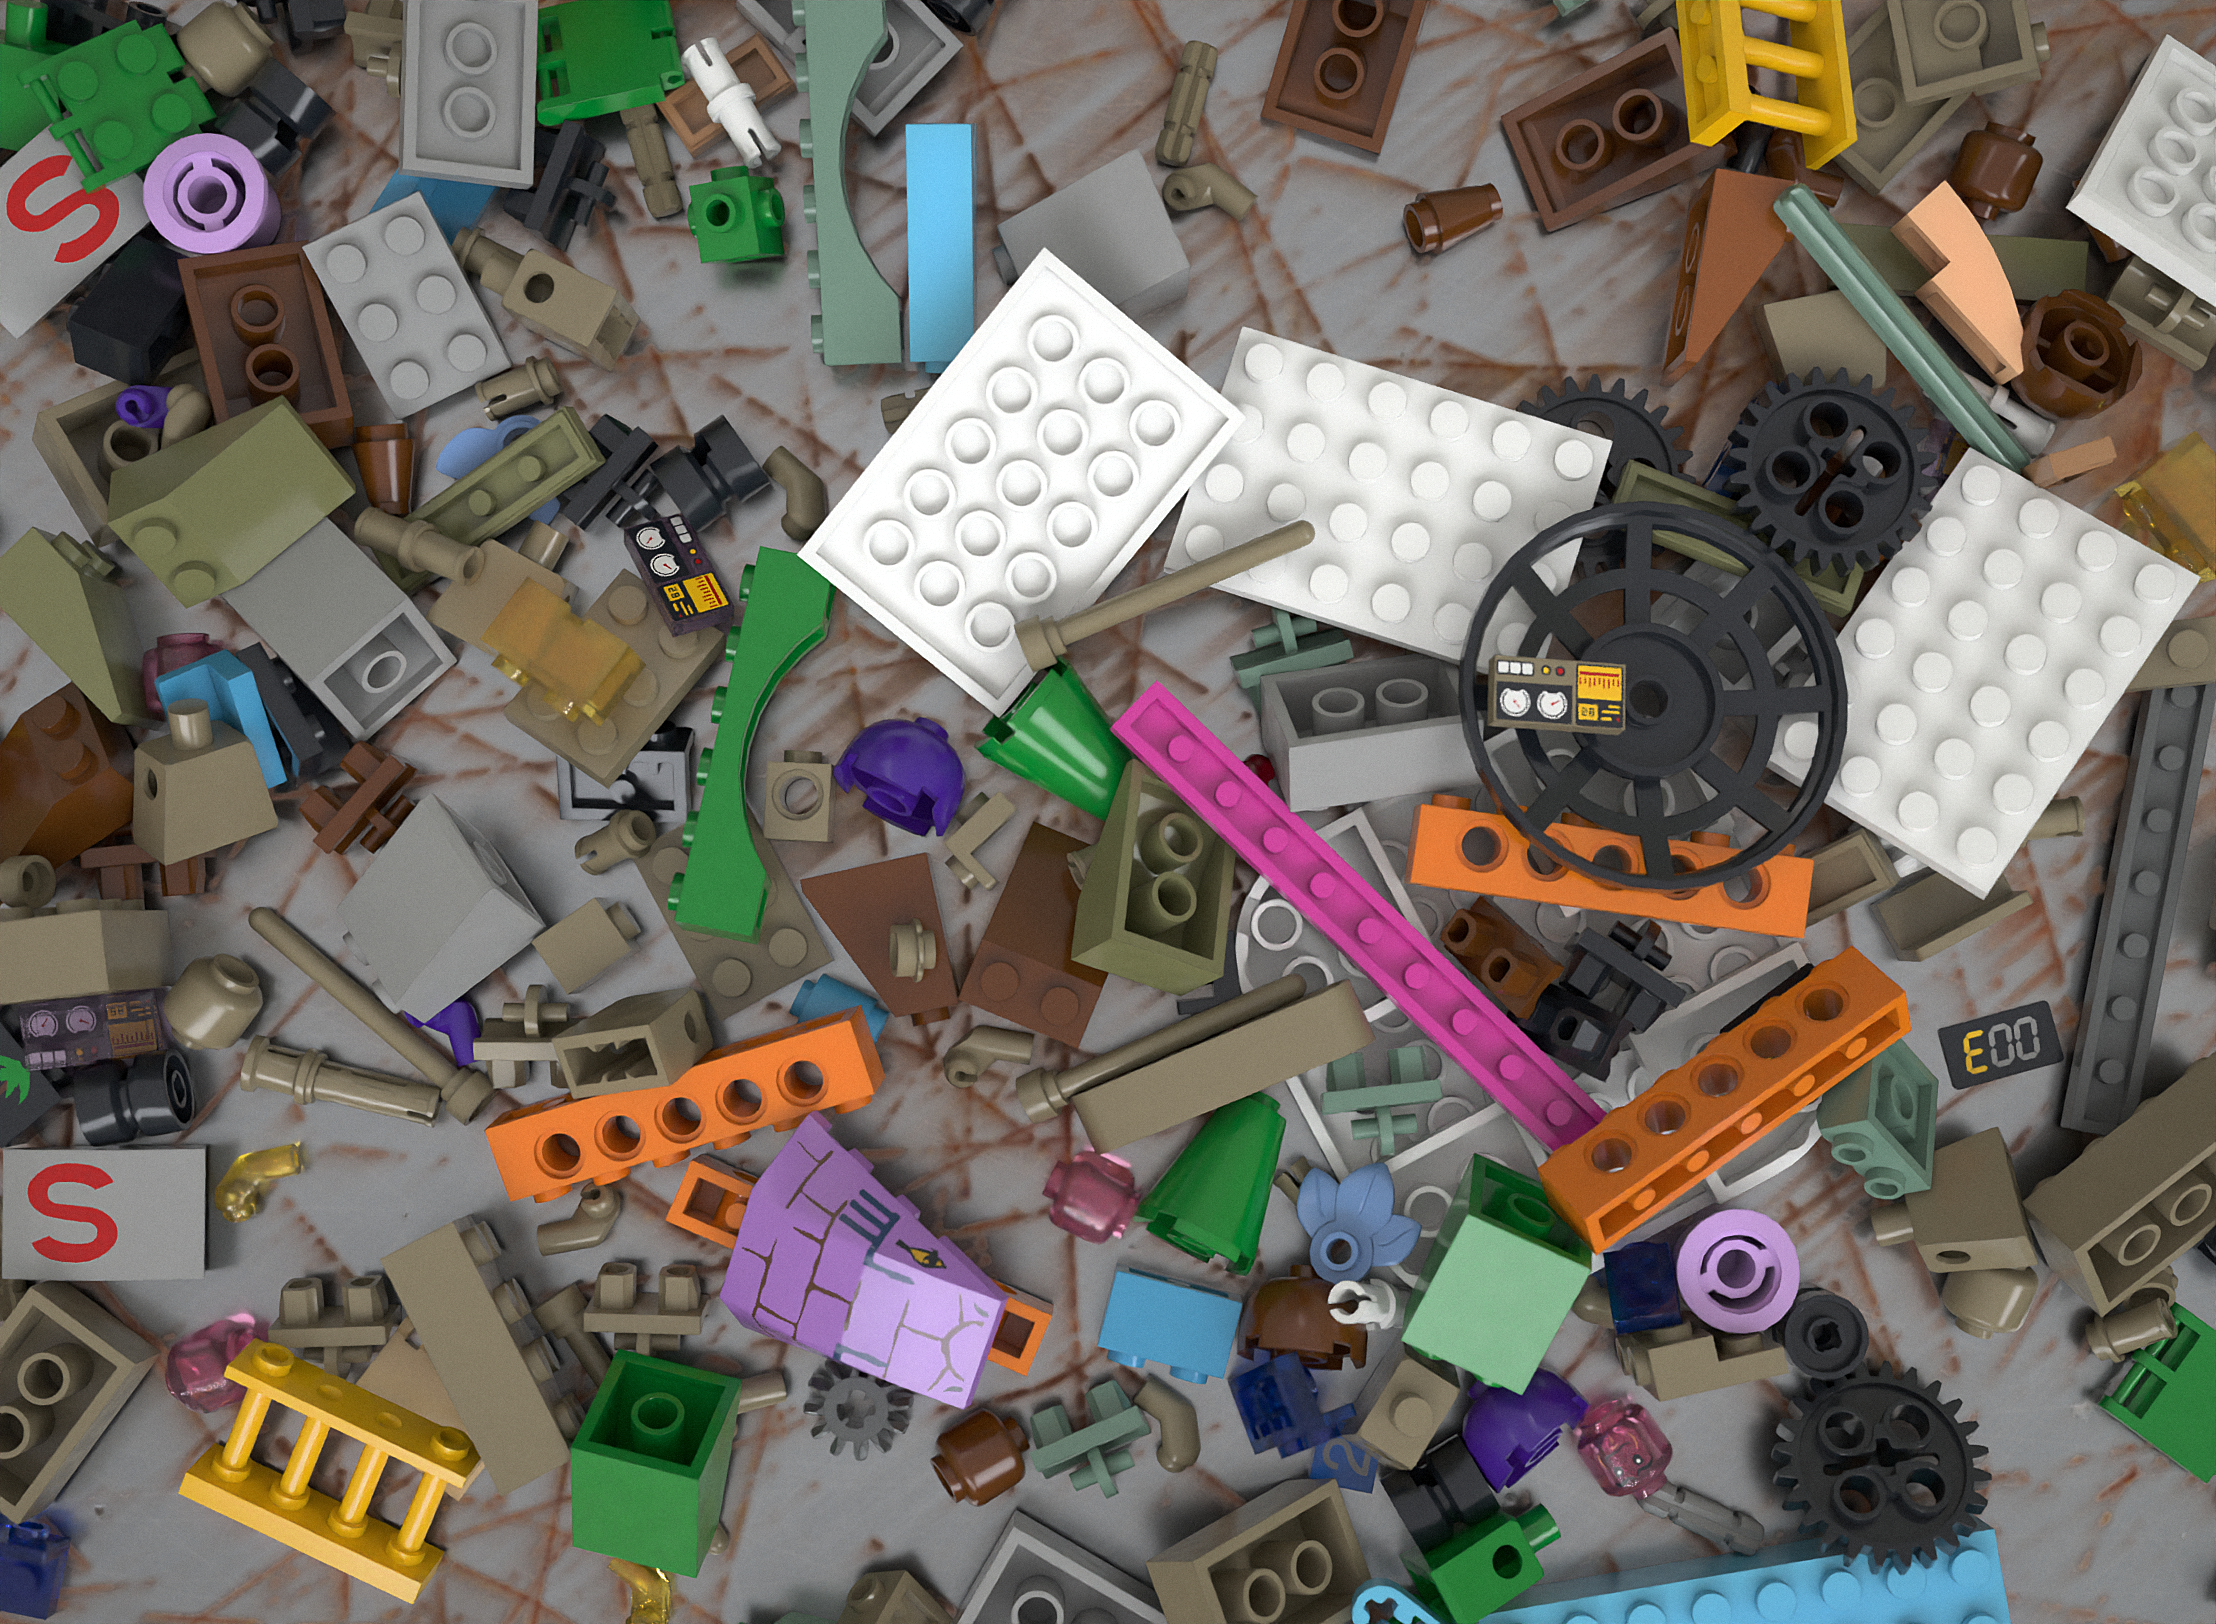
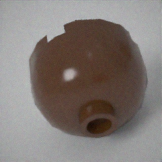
[2009,289,2142,421]
[1236,1265,1368,1371]

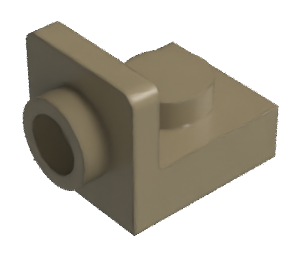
[836,1570,953,1624]

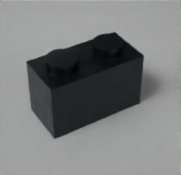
[66,235,192,386]

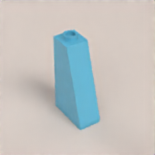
[906,123,977,373]

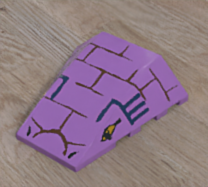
[720,1110,1008,1409]

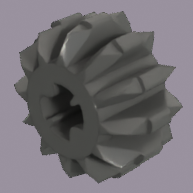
[803,1359,914,1461]

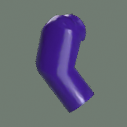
[115,385,211,429]
[405,997,482,1067]

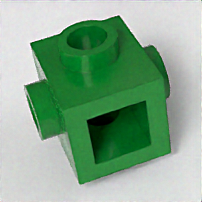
[687,166,785,264]

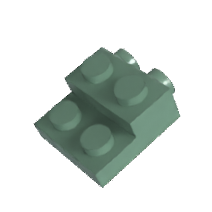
[1816,1038,1939,1199]

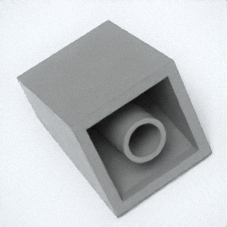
[991,148,1191,320]
[221,516,458,741]
[336,792,548,1024]

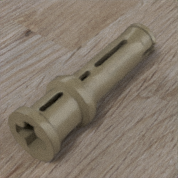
[240,1035,443,1128]

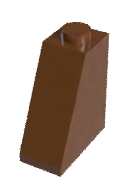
[800,852,962,1026]

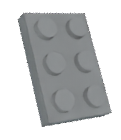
[398,0,538,190]
[302,189,512,421]

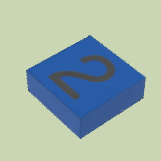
[1307,1414,1378,1494]

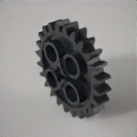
[1721,366,1938,578]
[1516,374,1696,580]
[1771,1360,1992,1575]

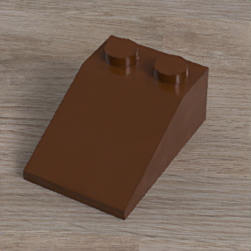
[1260,0,1431,154]
[1500,26,1739,232]
[177,240,353,449]
[0,681,134,905]
[958,821,1109,1049]

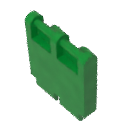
[536,0,685,126]
[16,19,217,195]
[2097,1302,2216,1483]

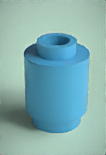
[789,973,890,1045]

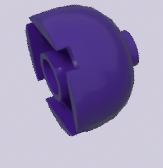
[833,717,965,837]
[1462,1366,1591,1494]

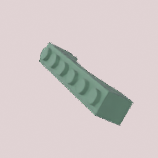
[792,0,906,366]

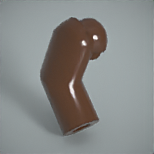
[1764,128,1844,208]

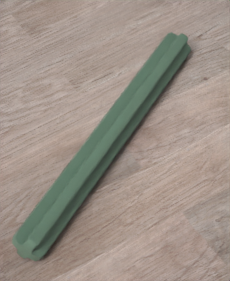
[1773,183,2031,475]

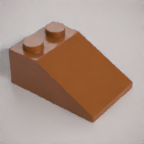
[1659,168,1794,387]

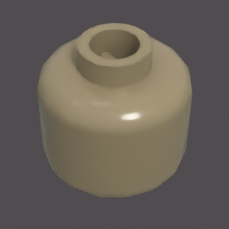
[176,0,276,97]
[163,953,263,1050]
[1942,1266,2039,1340]

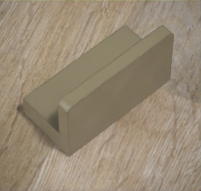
[1870,871,2033,962]

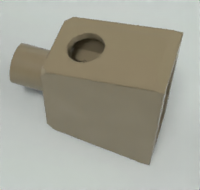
[480,248,640,373]
[1752,281,1887,437]
[425,520,578,677]
[133,698,278,866]
[552,987,713,1099]
[1870,1127,2039,1273]
[1339,1331,1461,1470]

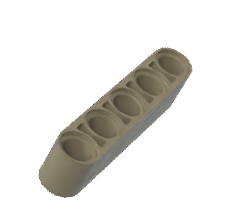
[1070,978,1376,1155]

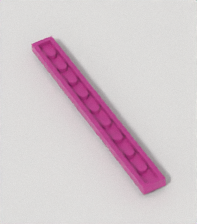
[1109,680,1607,1155]

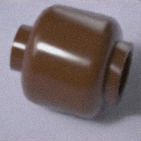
[1947,122,2043,222]
[930,1408,1030,1507]

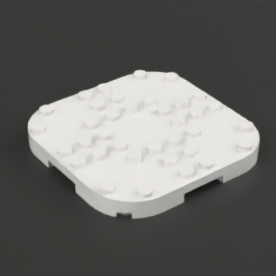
[1234,713,1822,1288]

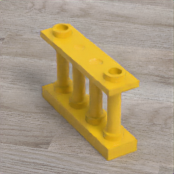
[1676,0,1858,170]
[178,1337,482,1605]

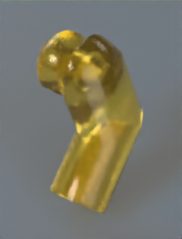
[214,1143,302,1223]
[607,1558,672,1624]

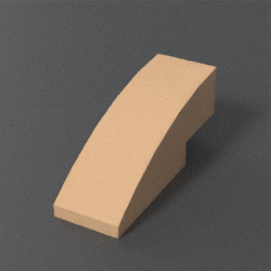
[1890,180,2024,385]

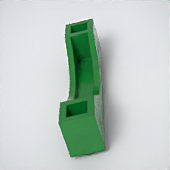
[668,546,837,945]

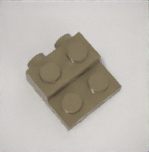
[1887,0,2052,108]
[1615,1310,1789,1402]

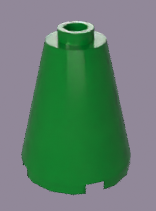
[974,655,1140,822]
[1132,1091,1287,1276]

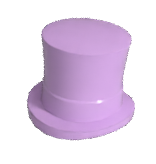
[143,133,281,255]
[1671,1209,1800,1334]

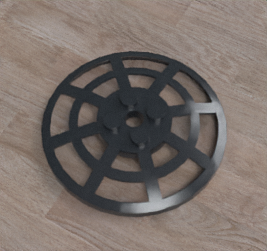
[1458,501,1848,893]

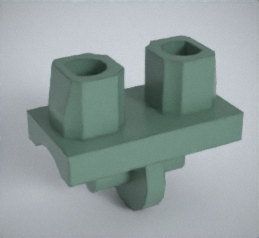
[1230,606,1354,715]
[1320,1046,1443,1156]
[1030,1380,1152,1499]

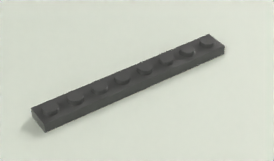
[2060,683,2216,1136]

